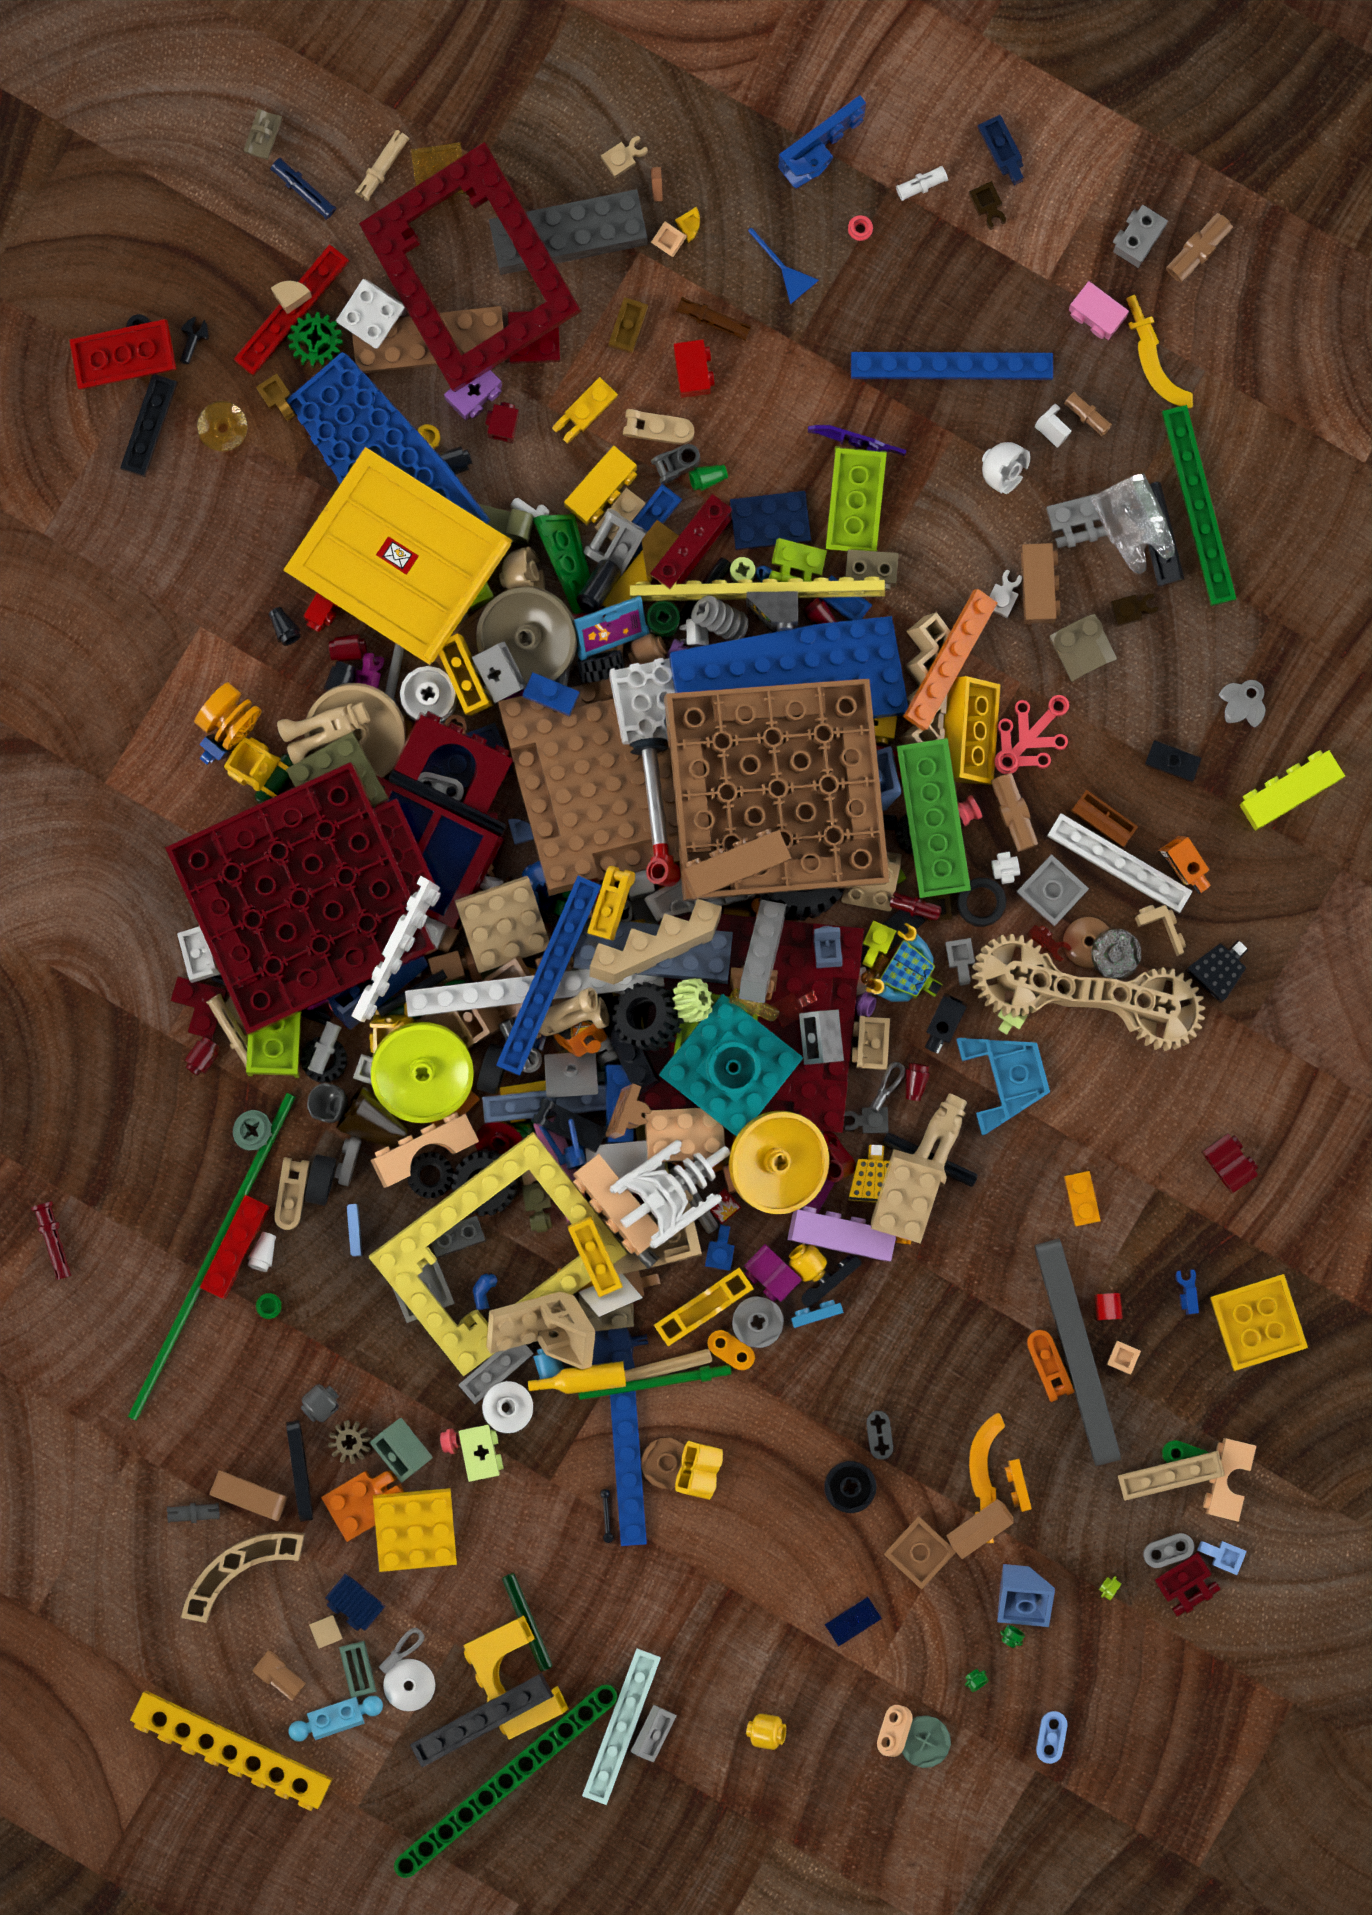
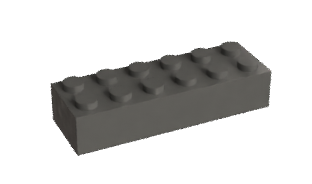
[489,189,648,275]

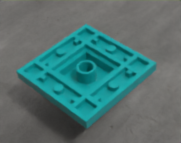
[658,994,803,1137]

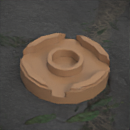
[641,1438,685,1489]

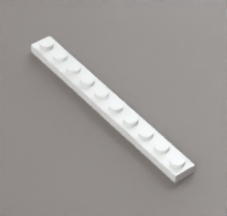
[405,969,664,1017]

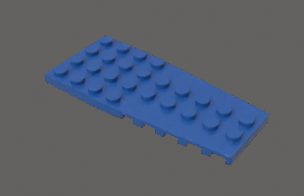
[287,352,490,524]
[669,616,908,719]

